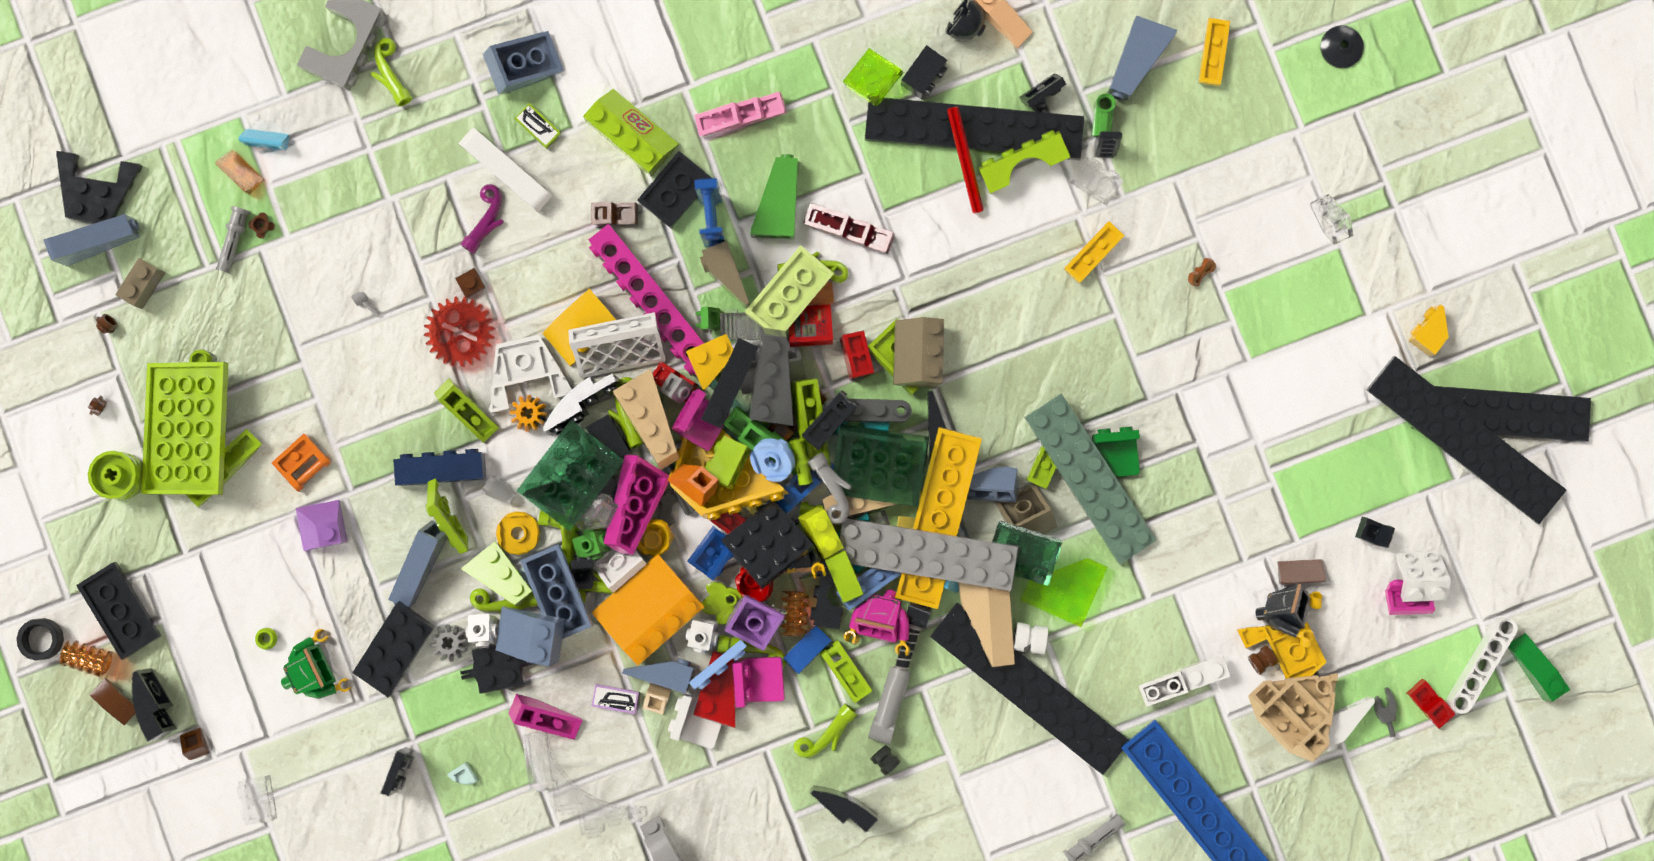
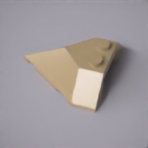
[1248,673,1338,762]

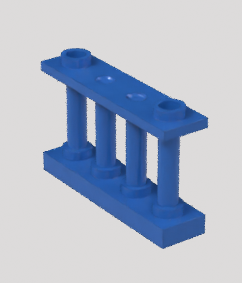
[694,178,726,247]

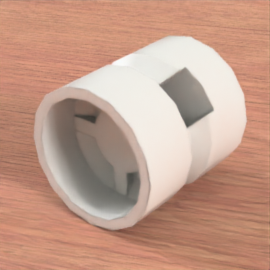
[1013,622,1048,655]

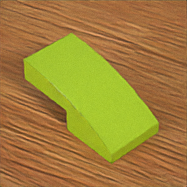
[825,550,863,603]

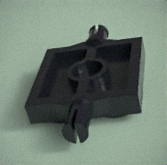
[460,645,536,694]

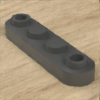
[823,398,912,423]

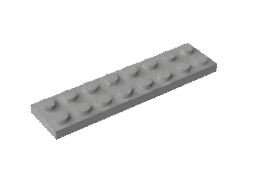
[838,518,1019,591]

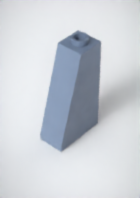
[1107,15,1177,101]
[43,214,140,266]
[388,520,448,608]

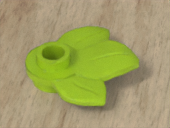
[701,582,742,625]

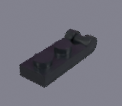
[802,390,859,451]

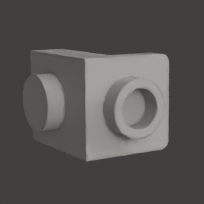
[660,373,693,405]

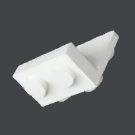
[1396,551,1451,602]
[668,694,722,749]

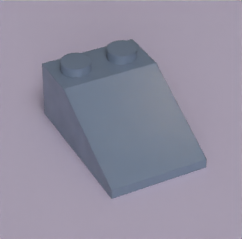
[483,31,564,95]
[496,606,565,666]

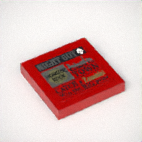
[789,304,834,347]

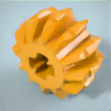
[509,395,548,432]

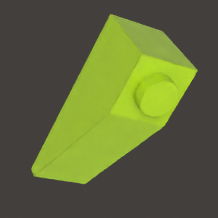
[434,378,499,443]

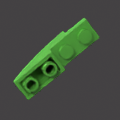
[723,406,797,475]

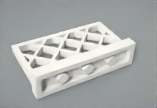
[568,312,666,378]

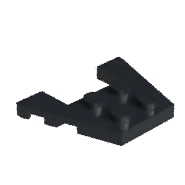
[56,151,143,223]

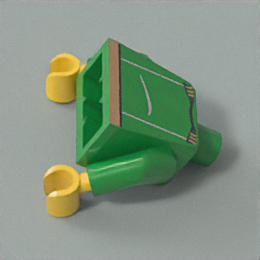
[281,629,351,699]

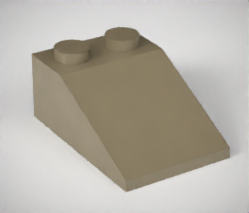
[700,241,750,309]

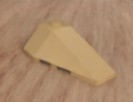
[958,582,1015,667]

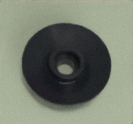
[1320,25,1364,68]

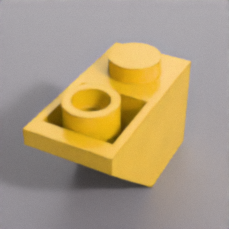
[1409,304,1449,357]

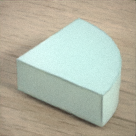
[447,762,479,784]

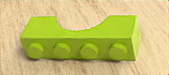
[979,130,1070,194]

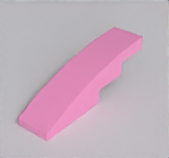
[694,92,787,136]

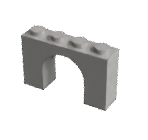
[297,0,386,91]

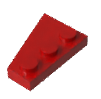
[693,651,735,728]

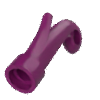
[460,184,504,254]

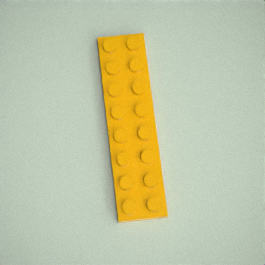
[895,427,982,609]

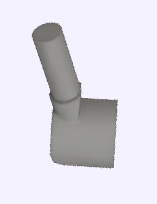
[352,292,380,317]

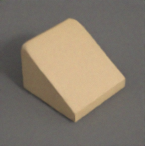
[643,683,671,715]

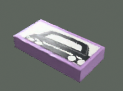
[592,684,639,714]

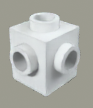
[466,614,499,648]
[686,618,719,653]

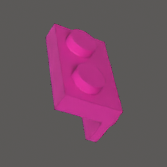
[1385,579,1435,615]

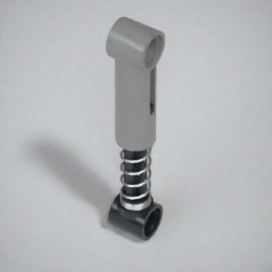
[868,602,932,745]

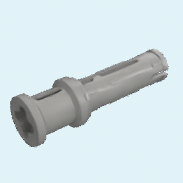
[216,206,251,273]
[1063,814,1126,861]

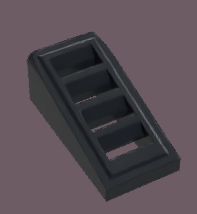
[1094,131,1122,158]

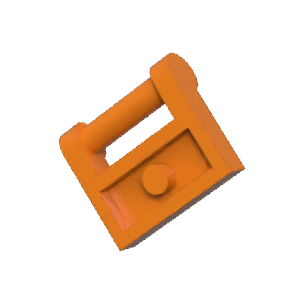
[271,433,332,492]

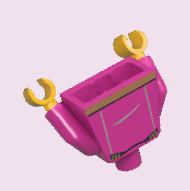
[844,589,910,656]

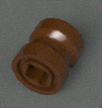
[1247,645,1278,675]

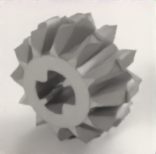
[430,624,468,662]

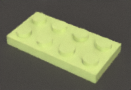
[744,245,834,331]

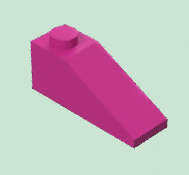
[508,694,582,740]

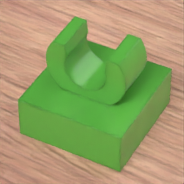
[695,307,721,331]

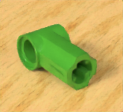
[1091,93,1116,138]

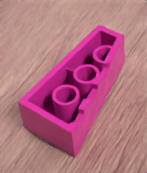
[604,455,670,555]

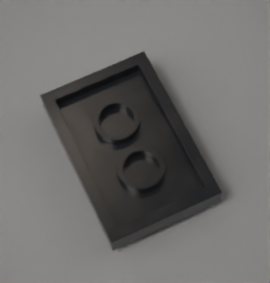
[637,151,712,229]

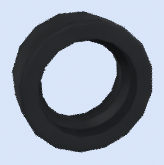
[16,618,64,661]

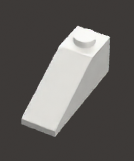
[1327,696,1375,751]

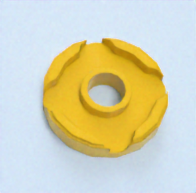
[496,511,541,555]

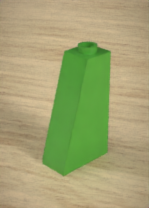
[750,154,798,239]

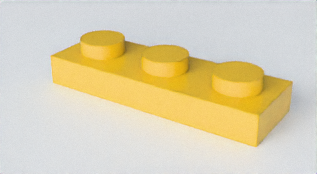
[1198,18,1230,86]
[1064,221,1125,284]

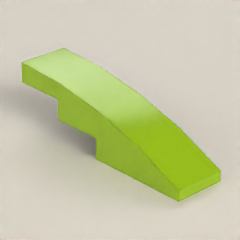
[186,429,262,508]

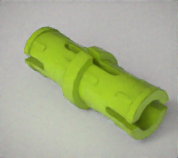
[790,439,813,485]

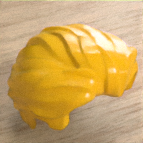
[637,519,674,557]

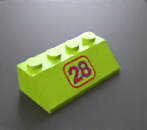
[583,89,679,177]

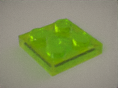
[842,48,903,106]

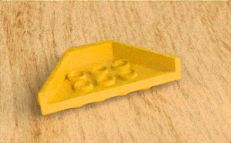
[669,429,789,520]

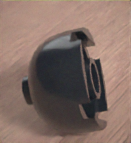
[945,0,986,41]

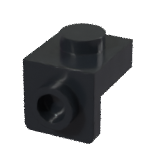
[1355,517,1395,548]
[569,557,594,590]

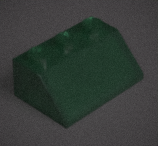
[992,520,1063,586]

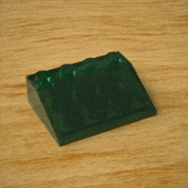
[516,420,624,531]
[831,424,929,507]

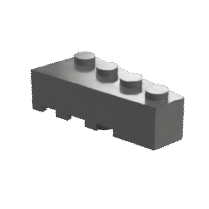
[748,327,793,426]

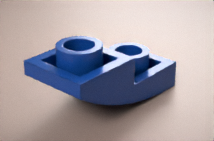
[783,626,832,674]

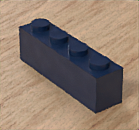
[393,449,487,486]

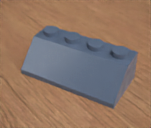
[520,544,593,639]

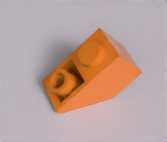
[668,464,718,507]

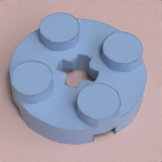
[750,438,795,482]

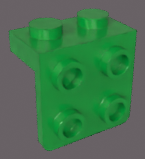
[1092,426,1140,477]

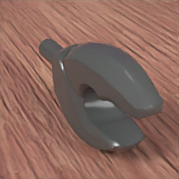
[1374,687,1397,737]

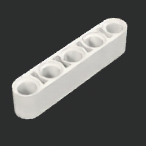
[458,127,552,212]
[1446,617,1518,714]

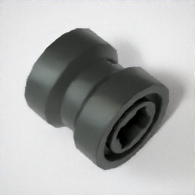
[870,745,901,776]

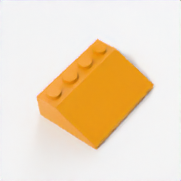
[591,554,704,666]

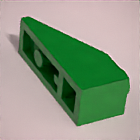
[1508,633,1570,702]

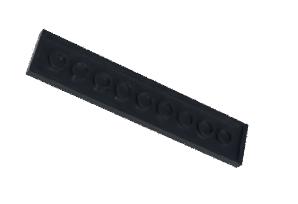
[865,96,1084,160]
[1366,356,1567,524]
[930,602,1129,775]

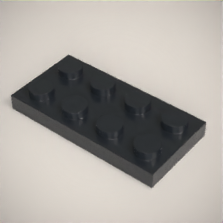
[76,562,161,660]
[352,601,435,698]

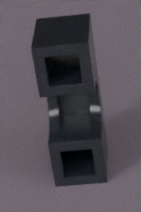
[810,559,843,629]

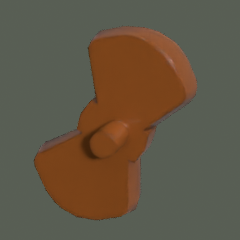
[1188,258,1216,287]

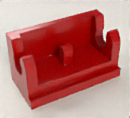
[839,330,874,380]

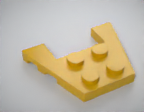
[1237,621,1327,679]

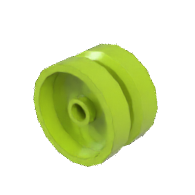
[87,450,142,500]

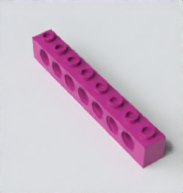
[588,224,704,376]

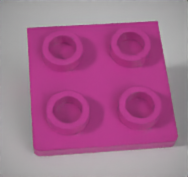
[671,389,730,451]
[733,657,785,707]

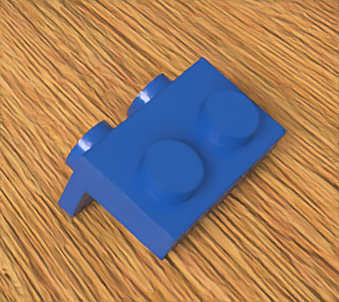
[687,526,734,581]

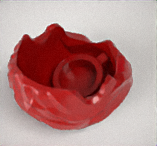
[735,567,773,603]

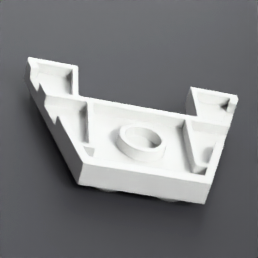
[489,335,572,413]

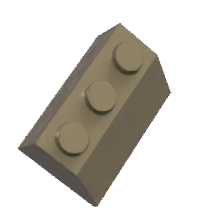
[893,317,944,389]

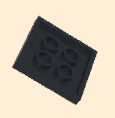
[721,501,815,589]

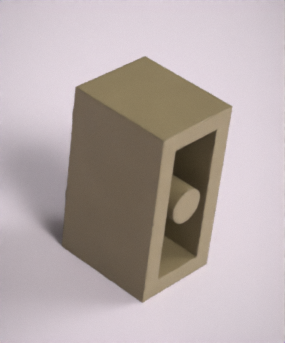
[115,258,166,309]

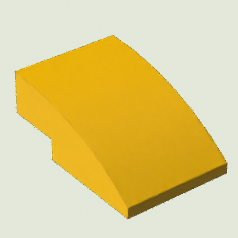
[542,288,616,367]

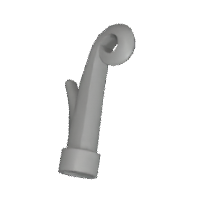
[808,452,851,524]

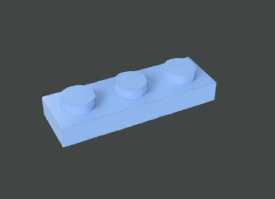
[689,640,746,689]

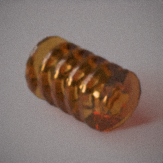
[779,591,809,636]
[59,640,113,677]

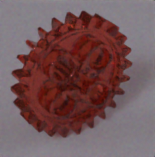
[423,296,496,368]

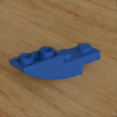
[764,461,837,514]

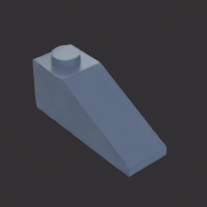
[966,466,1019,502]
[622,658,695,693]

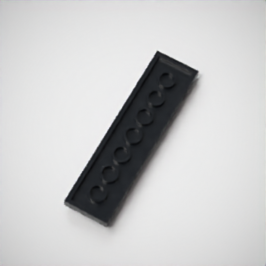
[1411,386,1591,442]

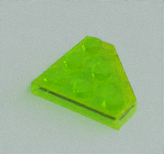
[1020,558,1108,627]

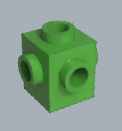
[572,528,611,561]

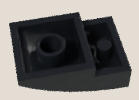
[132,668,177,742]
[810,785,878,833]

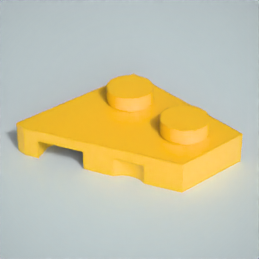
[686,334,733,391]

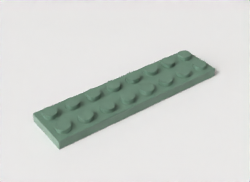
[1024,393,1156,564]

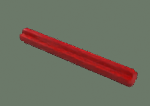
[947,107,984,213]

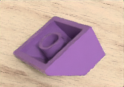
[296,500,348,551]
[725,594,785,651]

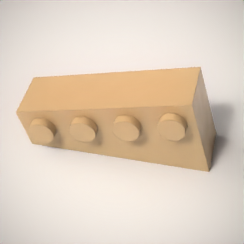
[613,369,679,470]

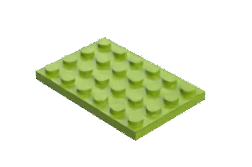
[141,362,229,495]

